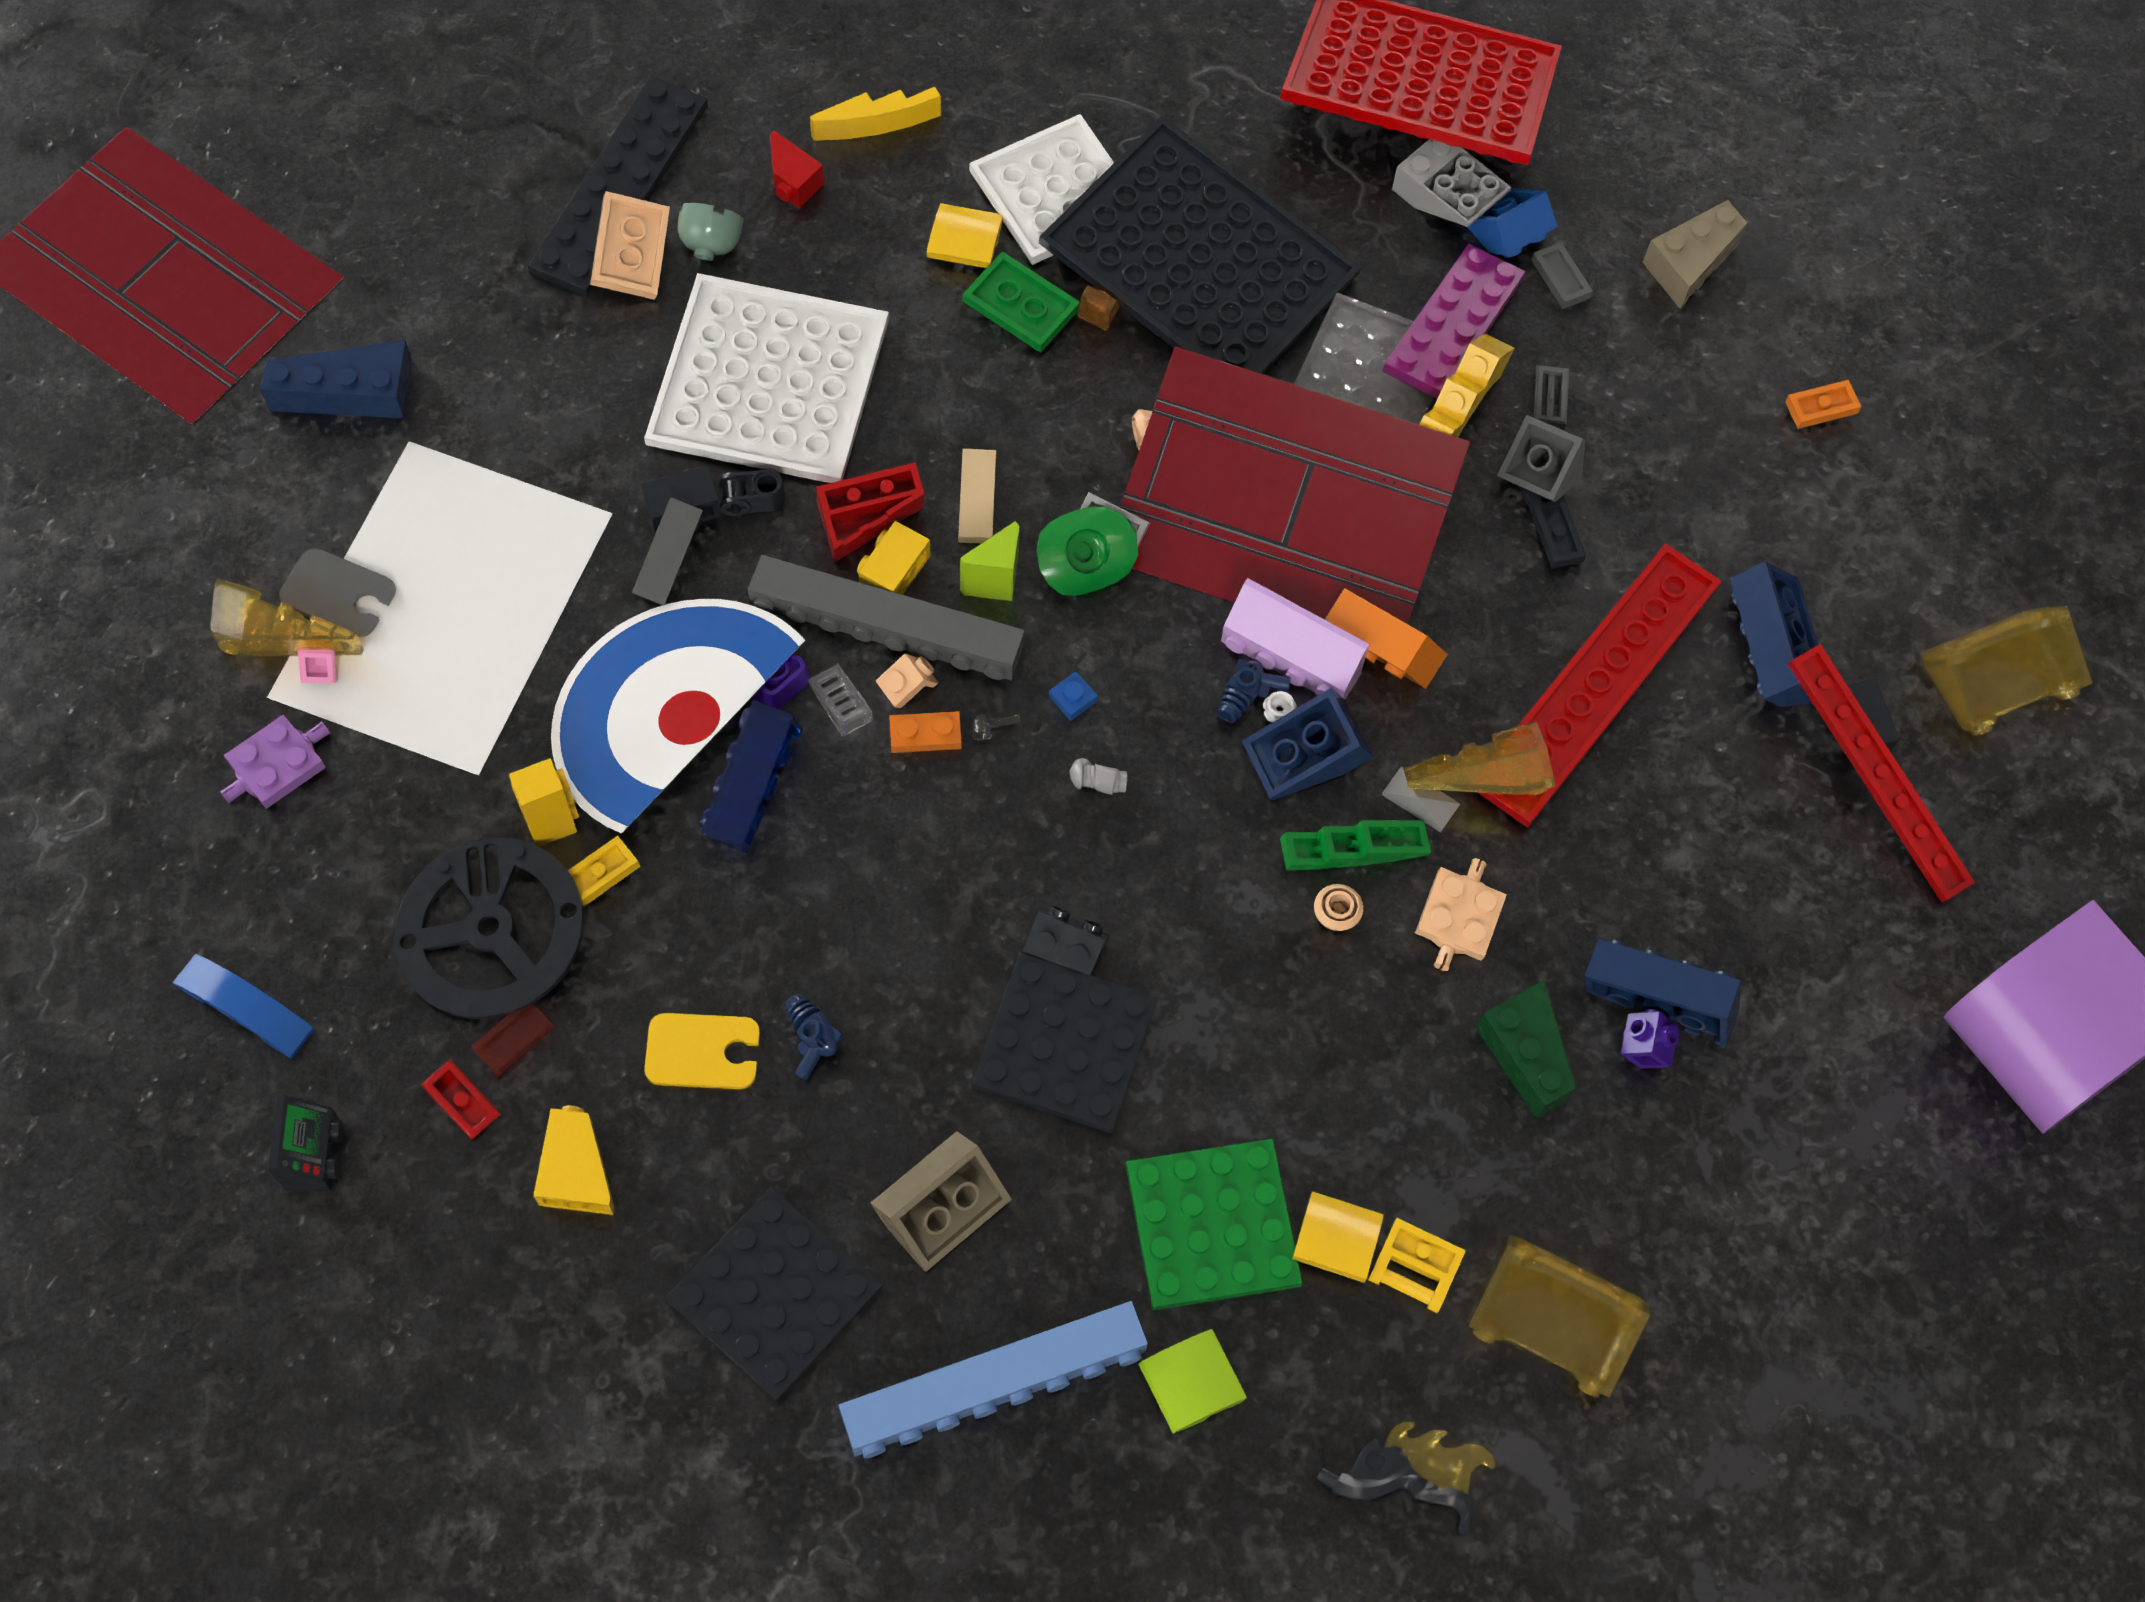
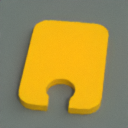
[645,1013,760,1089]

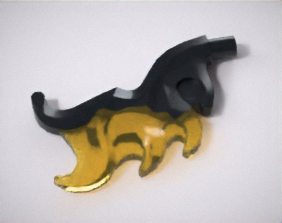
[1316,1422,1496,1535]

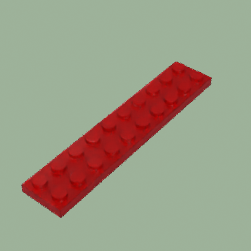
[1471,543,1722,828]

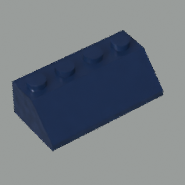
[1730,561,1818,707]

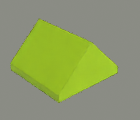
[960,521,1019,601]

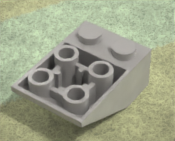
[1392,139,1511,227]

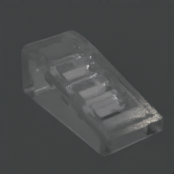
[808,664,873,737]

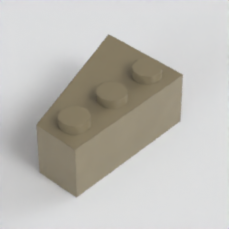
[1642,200,1747,309]

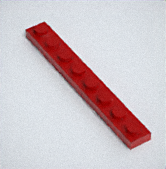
[1788,644,1975,902]

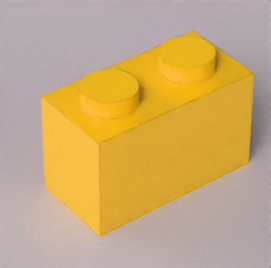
[857,521,930,595]

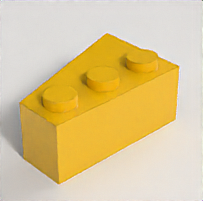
[509,758,579,847]

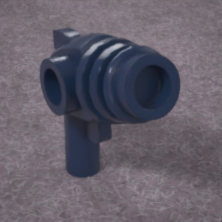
[1217,659,1291,723]
[784,994,843,1080]

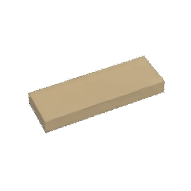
[958,449,996,543]

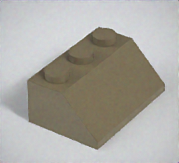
[871,1131,1012,1271]

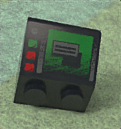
[268,1095,344,1191]

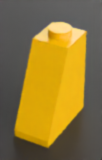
[533,1105,615,1215]

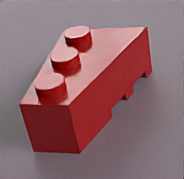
[816,463,925,563]

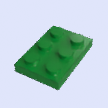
[963,251,1080,353]

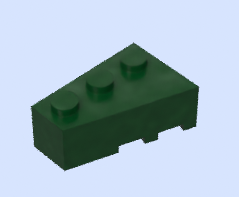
[1476,980,1575,1119]

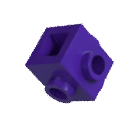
[1621,1009,1679,1069]

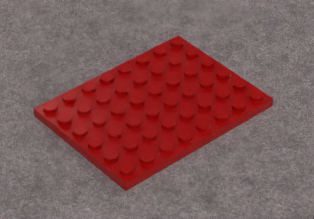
[1280,0,1562,165]

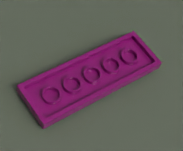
[1382,244,1526,399]

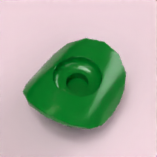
[1036,506,1138,596]

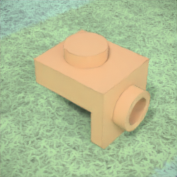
[876,654,938,708]

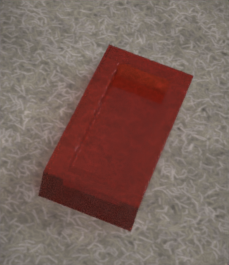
[471,1004,554,1077]

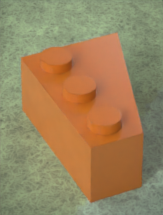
[1325,588,1448,689]

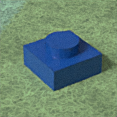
[1049,671,1098,721]

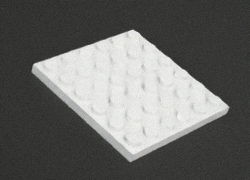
[644,273,889,483]

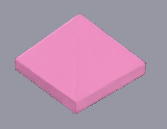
[298,648,337,683]

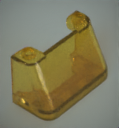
[1920,606,2093,736]
[1469,1235,1650,1398]

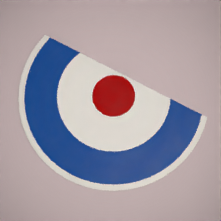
[551,599,805,833]

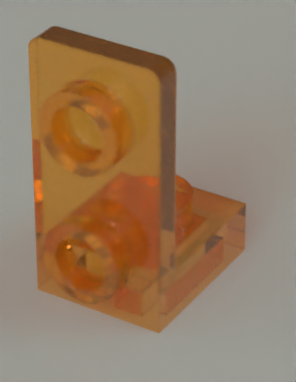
[1077,286,1120,330]

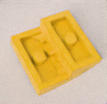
[927,203,1003,268]
[1292,1191,1384,1283]

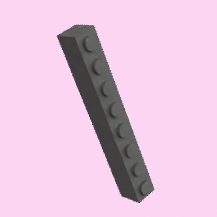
[748,555,1025,681]

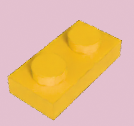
[568,835,640,907]

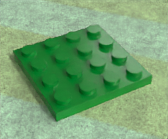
[1126,1139,1302,1311]

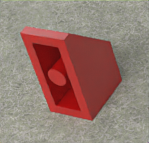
[770,131,824,208]

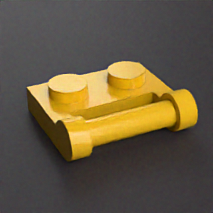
[1368,1218,1466,1313]

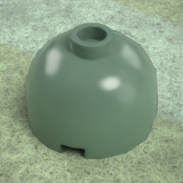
[678,203,744,261]

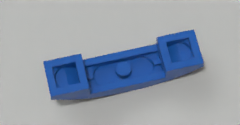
[173,954,315,1059]

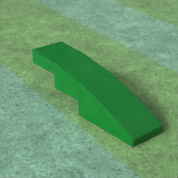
[1280,820,1431,871]

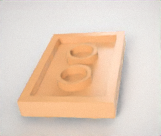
[590,191,670,300]

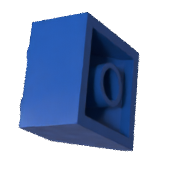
[1467,187,1558,258]

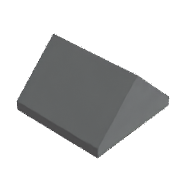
[1497,415,1585,502]

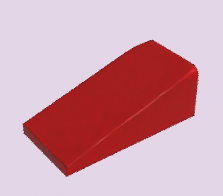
[421,1059,500,1140]

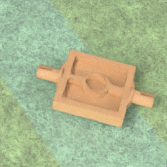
[1415,858,1507,971]

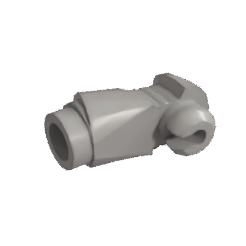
[1069,758,1127,795]

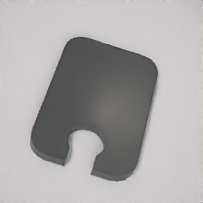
[279,548,396,637]

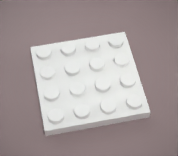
[969,114,1114,265]

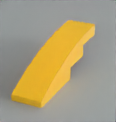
[810,87,941,141]

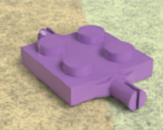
[220,715,330,809]

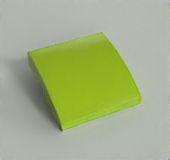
[1139,1329,1247,1434]

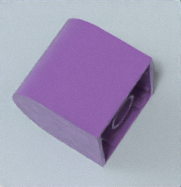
[1943,900,2145,1134]

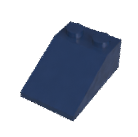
[1242,688,1373,801]

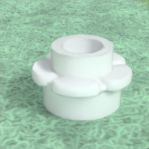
[1263,691,1297,723]

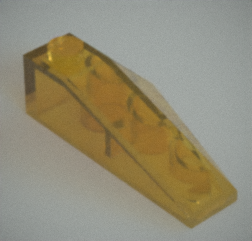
[210,578,364,656]
[1404,722,1555,795]

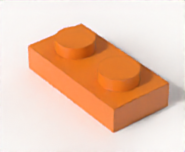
[1785,380,1861,429]
[889,711,961,753]

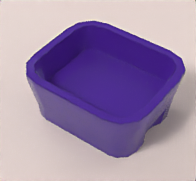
[752,653,811,710]

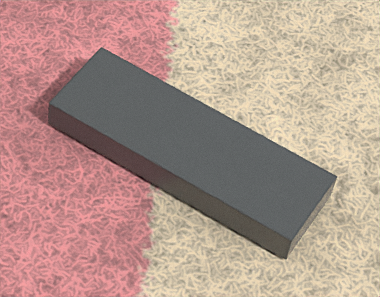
[632,497,703,606]

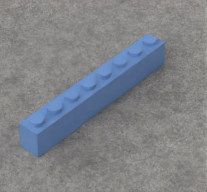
[839,1301,1148,1458]

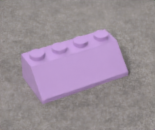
[1221,578,1369,700]

